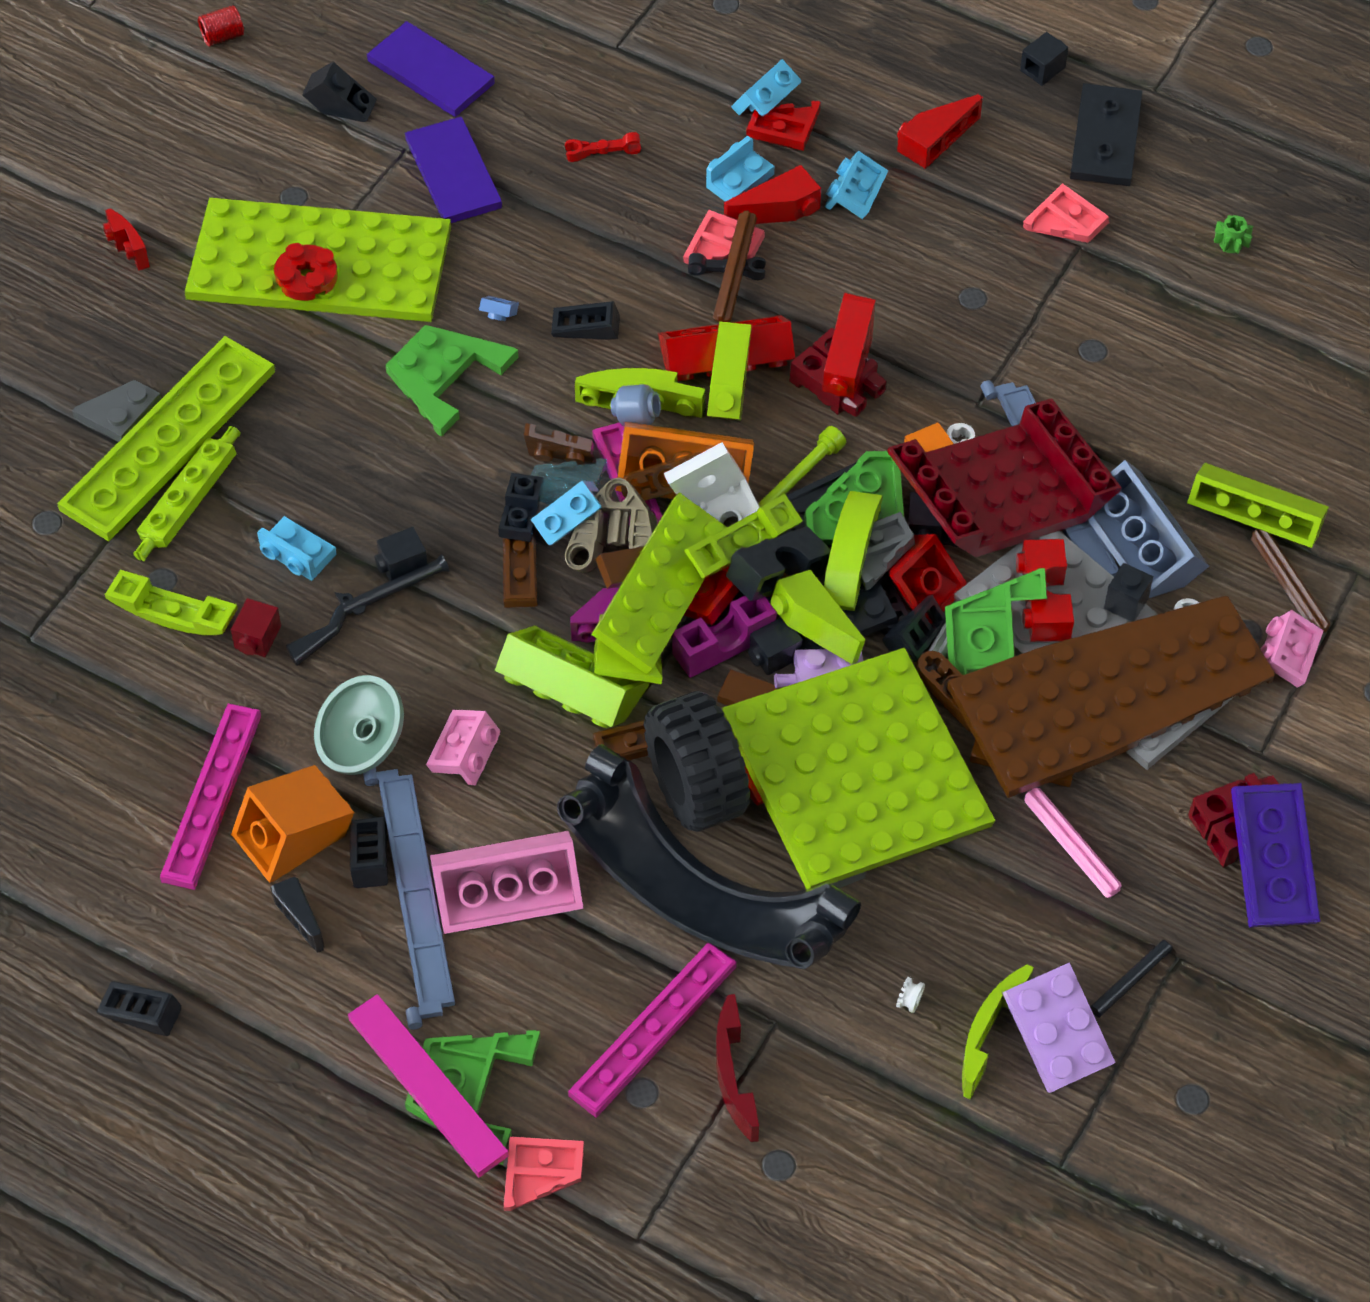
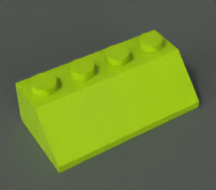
[495,625,650,728]

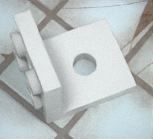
[664,442,760,524]

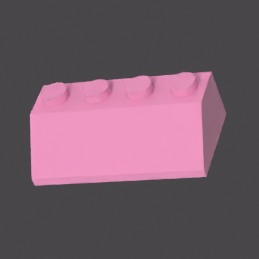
[430,831,583,934]

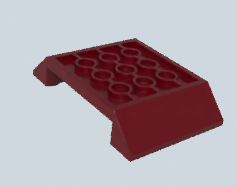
[887,398,1121,557]

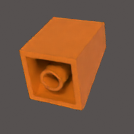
[231,765,354,883]

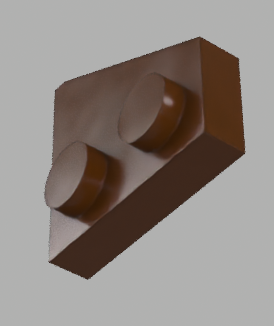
[524,423,595,465]

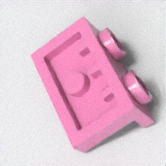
[1260,610,1323,688]
[426,710,500,785]

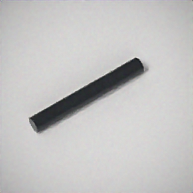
[1090,940,1172,1018]

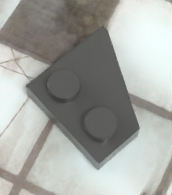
[72,380,161,442]
[861,512,915,590]

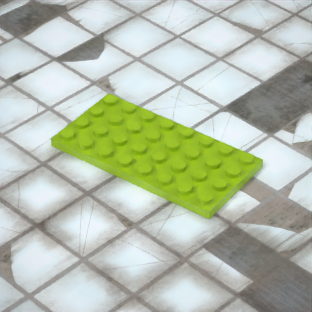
[184,197,451,322]

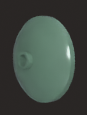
[314,675,404,775]

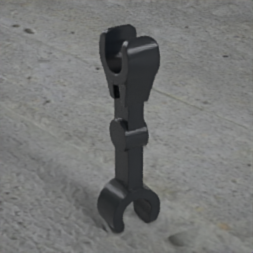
[688,253,766,280]

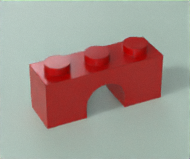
[1016,539,1074,642]

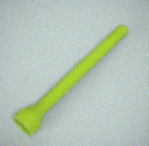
[758,426,847,507]

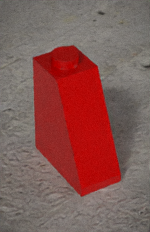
[823,293,876,398]

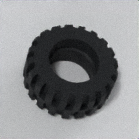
[644,691,750,832]

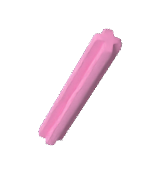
[1024,787,1122,898]

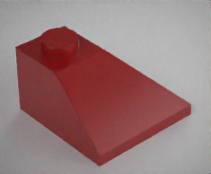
[890,534,967,624]

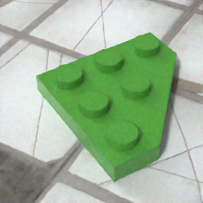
[804,451,904,545]

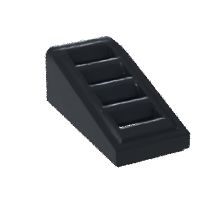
[551,301,620,340]
[882,595,946,662]
[350,817,388,888]
[270,876,325,953]
[97,981,181,1036]

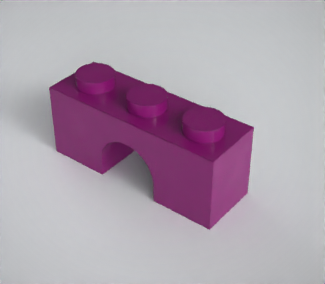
[672,596,777,678]

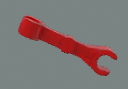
[565,132,641,162]

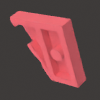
[1023,183,1109,243]
[683,210,765,264]
[504,1137,584,1211]

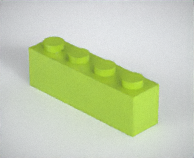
[1187,463,1329,548]

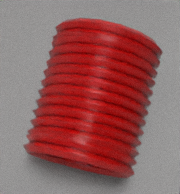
[198,5,244,47]

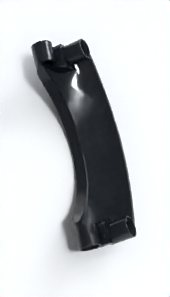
[557,744,861,969]

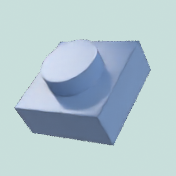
[479,296,519,321]

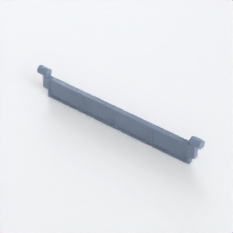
[980,380,1119,577]
[363,767,455,1030]

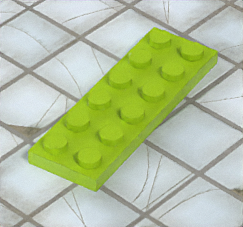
[591,492,727,674]

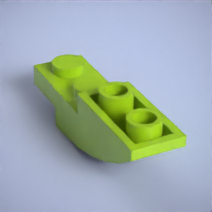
[575,368,705,418]

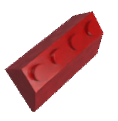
[658,315,795,381]

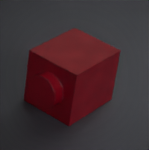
[231,598,281,658]

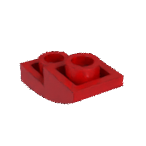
[103,208,150,271]

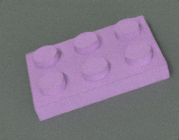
[1002,962,1116,1093]

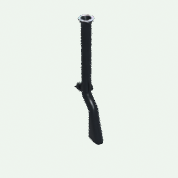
[286,554,449,666]

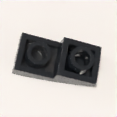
[498,473,544,542]

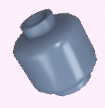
[611,384,661,426]

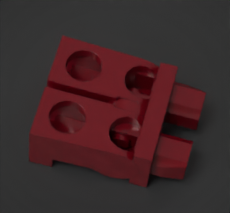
[789,328,887,417]
[1188,773,1279,868]

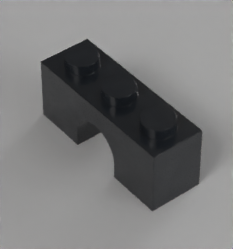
[726,526,831,602]

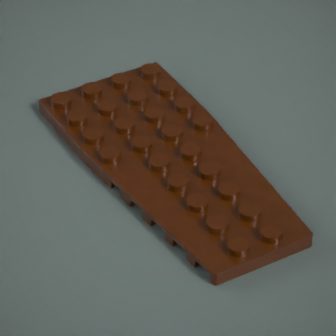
[947,596,1275,798]

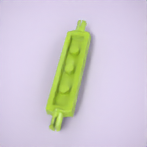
[133,426,240,561]

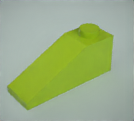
[707,321,752,421]
[770,570,866,664]

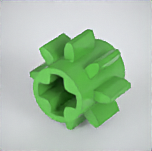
[1214,215,1253,254]

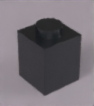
[1020,31,1069,86]
[374,527,428,581]
[1104,562,1154,622]
[748,618,803,676]

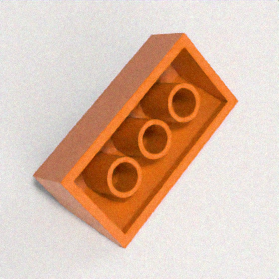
[616,422,754,499]

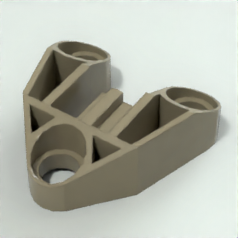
[565,478,658,573]

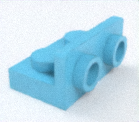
[731,59,801,116]
[706,136,775,201]
[825,151,888,219]
[531,480,601,545]
[257,516,337,581]

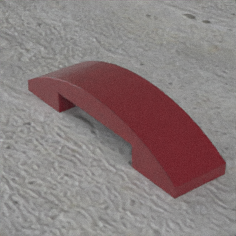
[716,994,759,1142]

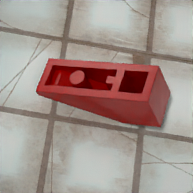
[897,94,983,169]
[724,165,821,224]

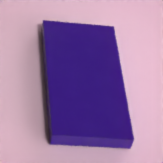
[367,21,495,117]
[405,116,502,223]
[1231,783,1320,928]

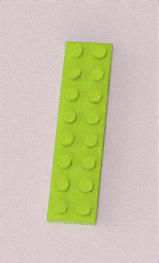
[57,336,275,541]

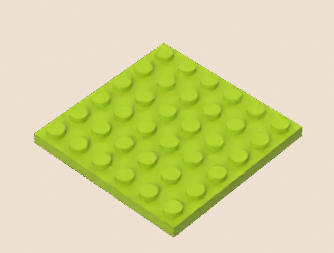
[722,647,995,889]

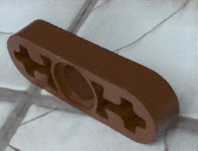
[621,452,701,501]
[915,651,972,733]

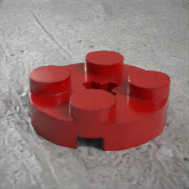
[274,243,338,301]

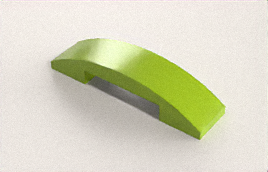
[824,491,883,611]
[684,494,803,579]
[105,569,238,635]
[962,964,1034,1100]

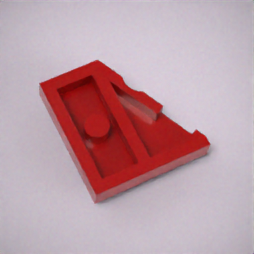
[746,101,821,151]

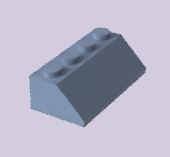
[1088,460,1209,598]

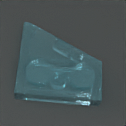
[531,458,607,505]

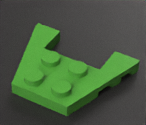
[386,325,519,437]
[945,568,1047,675]
[405,1030,541,1165]

